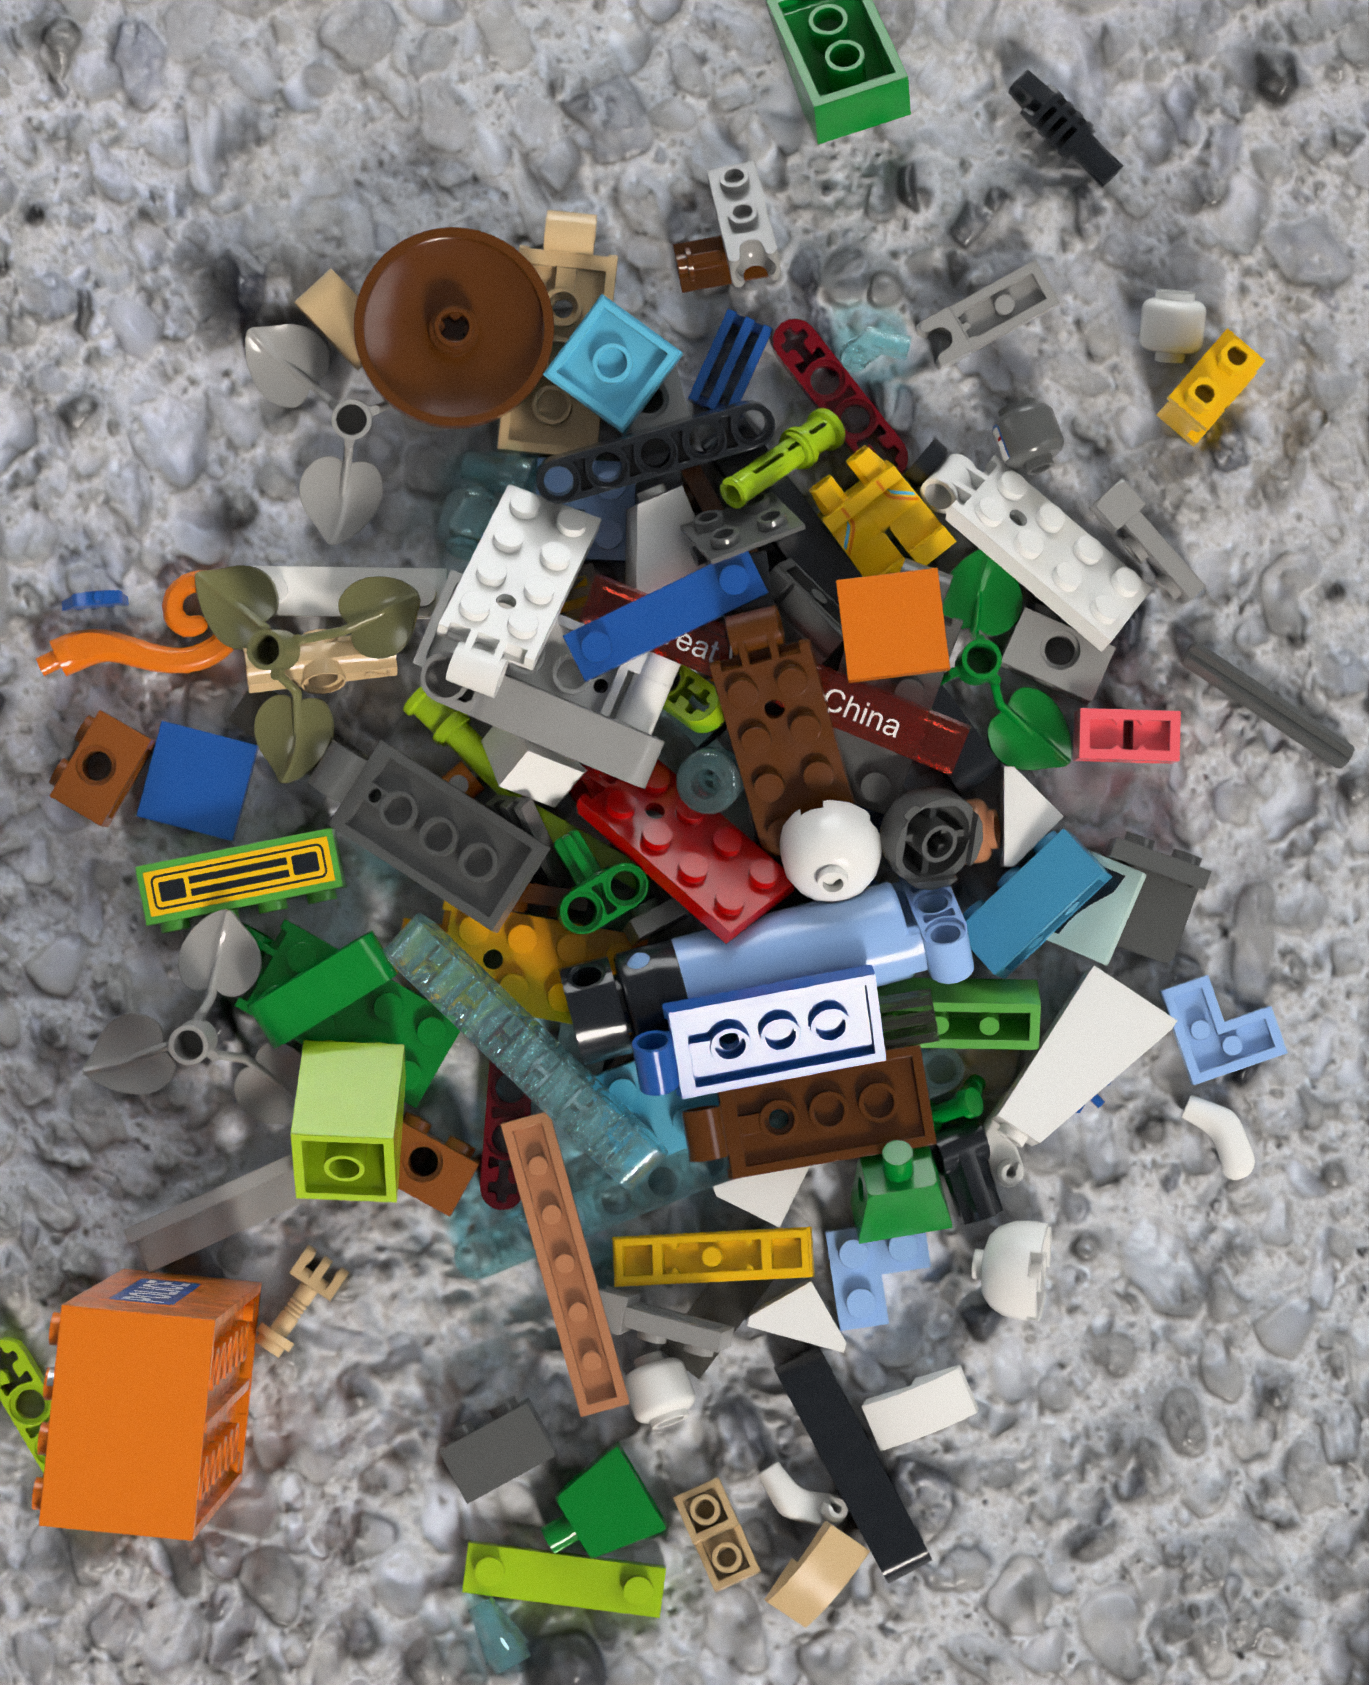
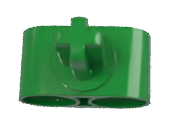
[553,829,648,934]

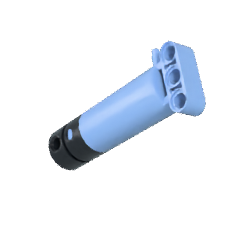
[558,875,974,1066]

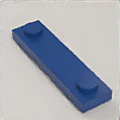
[563,551,768,682]

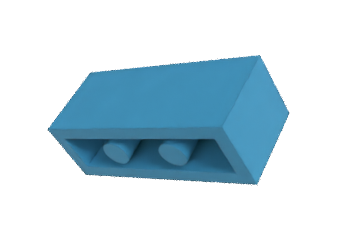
[963,828,1113,979]

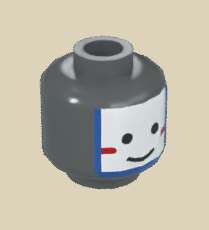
[992,397,1064,475]

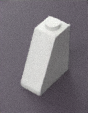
[625,483,706,605]

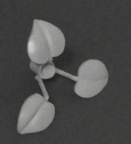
[245,324,446,545]
[82,909,302,1124]

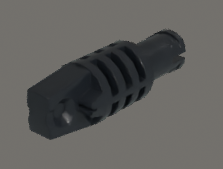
[1008,70,1124,188]

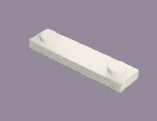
[253,566,448,619]

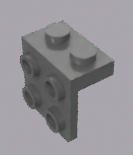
[1104,832,1212,963]

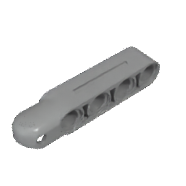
[420,652,665,789]

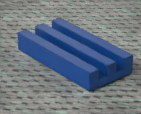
[688,308,773,410]

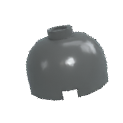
[880,786,983,890]

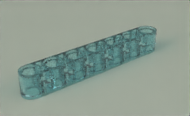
[383,913,668,1191]

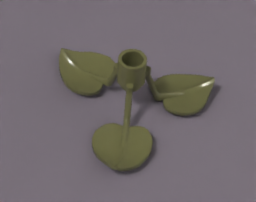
[195,565,421,784]

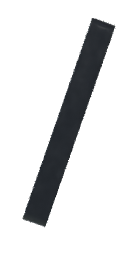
[700,415,1001,797]

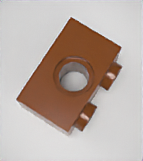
[49,710,156,828]
[398,1111,481,1217]

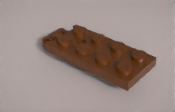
[709,605,856,857]
[681,1043,937,1179]

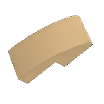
[673,1477,761,1592]
[764,1520,870,1628]

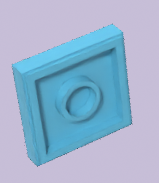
[543,294,683,435]

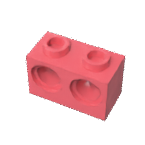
[1073,708,1181,764]

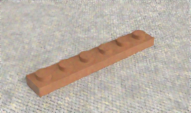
[500,1110,630,1417]

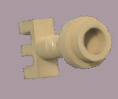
[255,1245,350,1358]

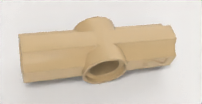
[243,629,398,694]

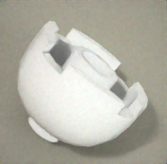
[780,800,882,903]
[972,1221,1052,1321]

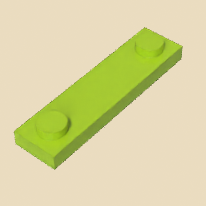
[462,1540,666,1618]

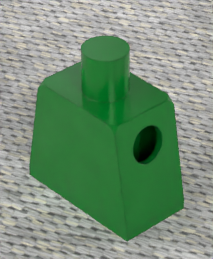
[850,1140,952,1244]
[540,1440,667,1559]

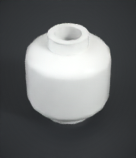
[1139,290,1206,363]
[624,1351,696,1430]

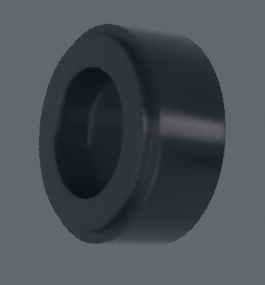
[904,438,949,487]

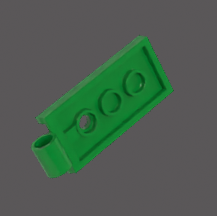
[234,919,465,1108]

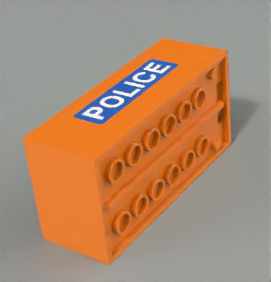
[32,1269,262,1541]

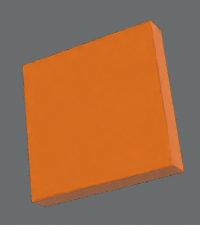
[836,568,950,683]

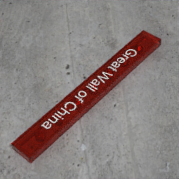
[578,574,972,775]

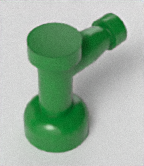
[930,1074,986,1131]

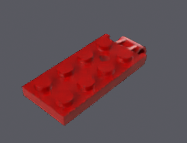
[569,759,795,944]

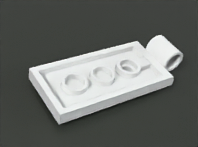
[920,454,1152,652]
[437,484,601,698]

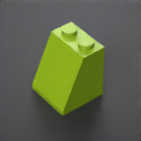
[291,1040,406,1203]

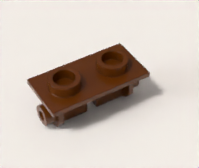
[673,235,768,293]

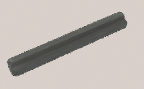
[1180,642,1355,769]

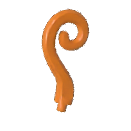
[36,570,234,677]

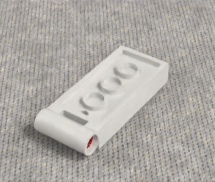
[413,569,680,735]

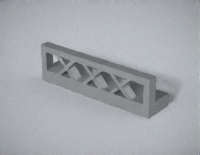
[123,1154,311,1273]

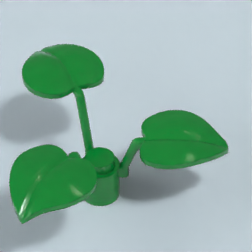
[926,549,1072,771]

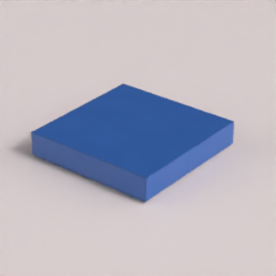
[136,720,259,842]

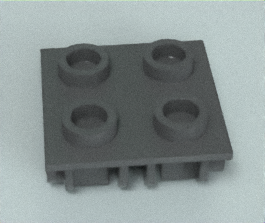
[680,491,806,566]

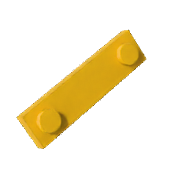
[612,1227,815,1287]

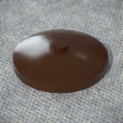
[354,227,554,429]

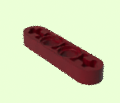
[772,319,909,475]
[480,1016,537,1210]

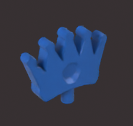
[61,590,129,611]

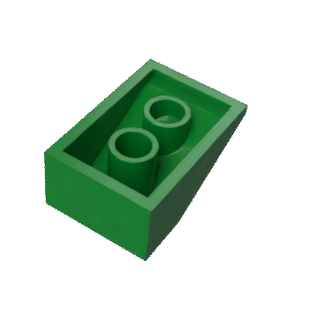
[766,0,911,145]

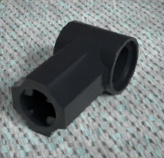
[928,1118,1003,1225]

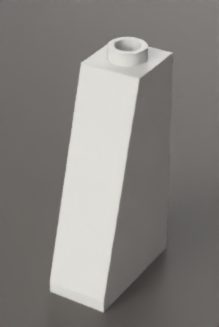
[990,966,1177,1148]

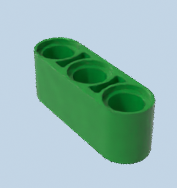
[247,930,398,1049]

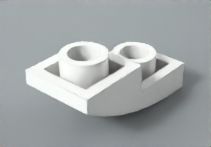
[861,1365,979,1451]

